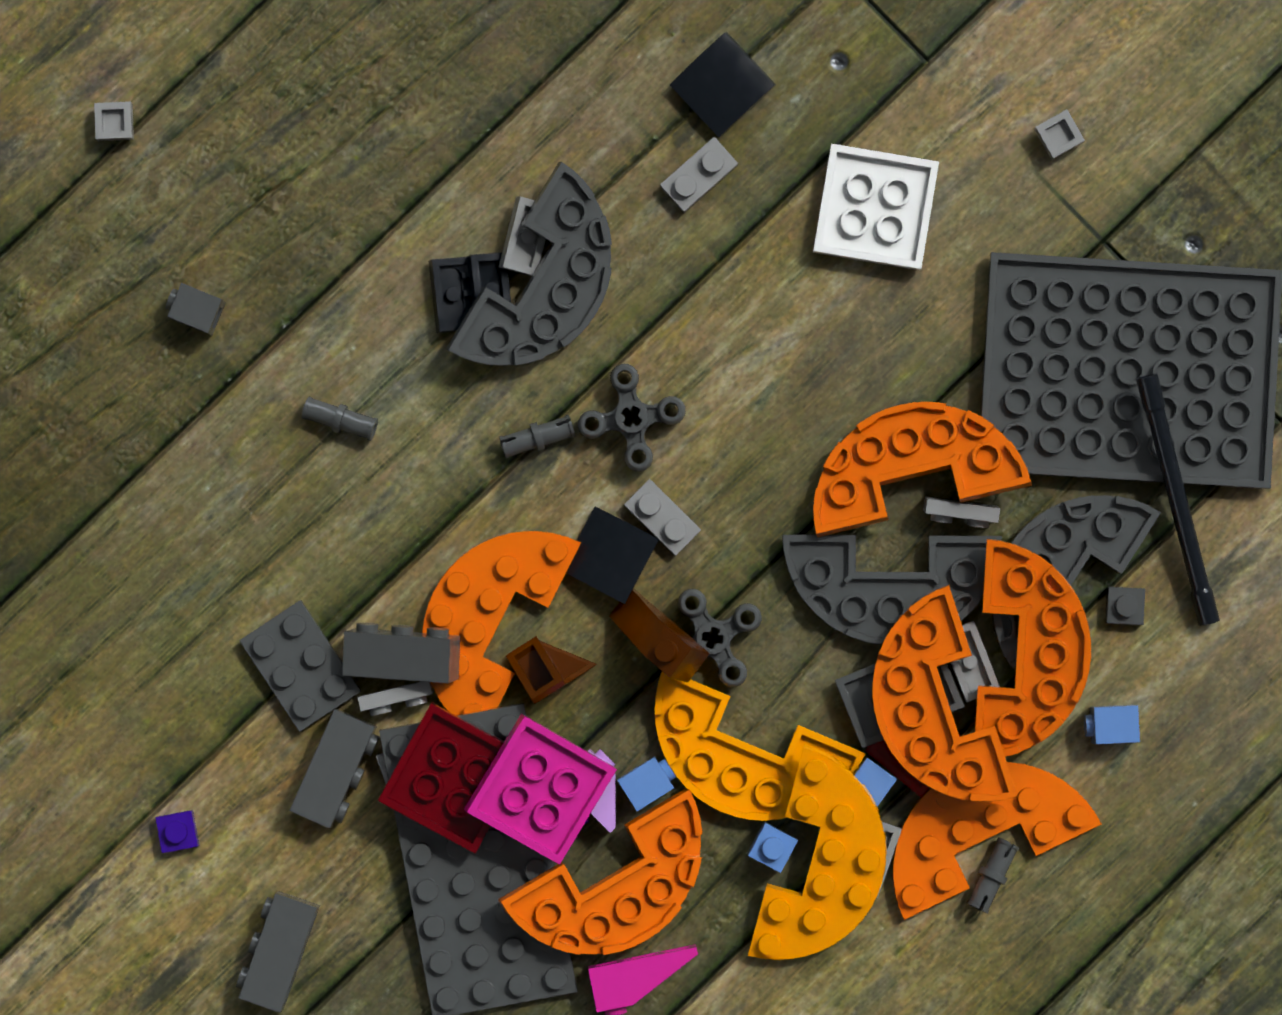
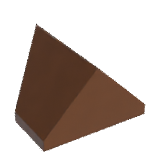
[506,636,597,704]

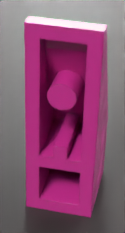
[588,944,698,1015]

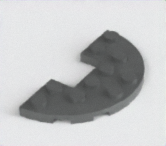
[446,162,612,366]
[992,495,1161,673]
[782,535,1002,644]

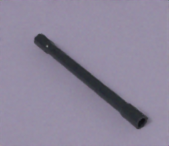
[1136,373,1220,626]

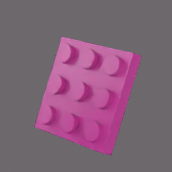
[464,713,617,865]

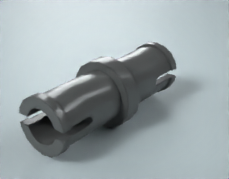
[302,397,378,441]
[499,415,575,459]
[967,837,1019,914]

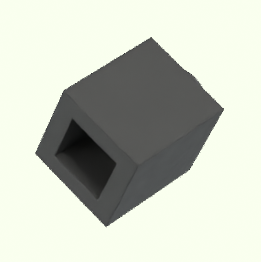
[165,283,226,336]

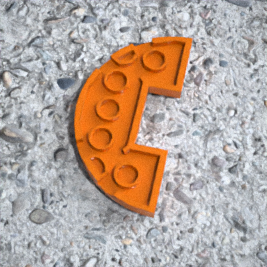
[813,402,1032,538]
[422,531,581,715]
[975,539,1091,757]
[872,585,1018,802]
[892,762,1102,920]
[498,788,702,955]

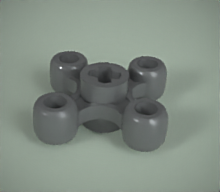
[578,364,686,472]
[678,589,762,687]

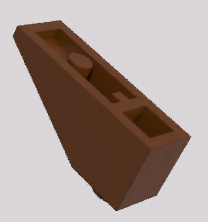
[609,589,710,682]

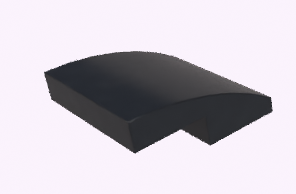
[670,32,776,137]
[428,252,511,333]
[566,506,659,604]

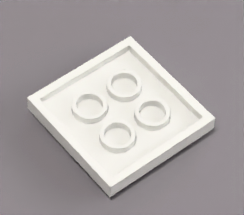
[813,144,939,271]

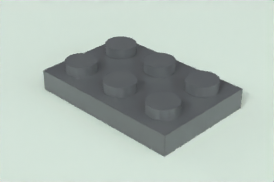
[239,600,361,732]
[835,664,965,749]

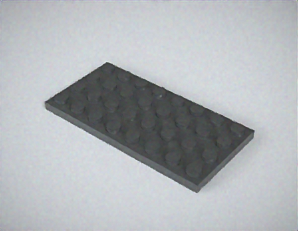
[379,703,578,1015]

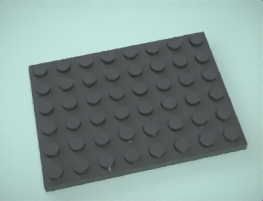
[980,252,1282,489]

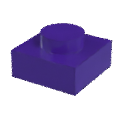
[155,810,200,853]

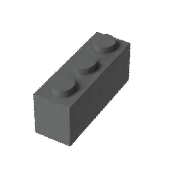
[342,623,460,683]
[289,709,380,828]
[236,891,320,1013]

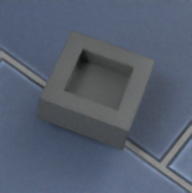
[1105,587,1145,625]

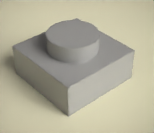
[94,101,134,141]
[1034,109,1085,160]

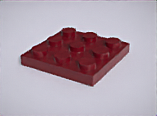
[378,702,504,853]

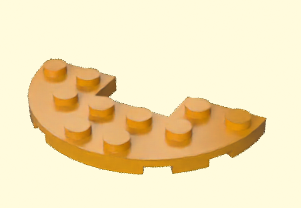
[654,672,866,821]
[748,744,887,960]

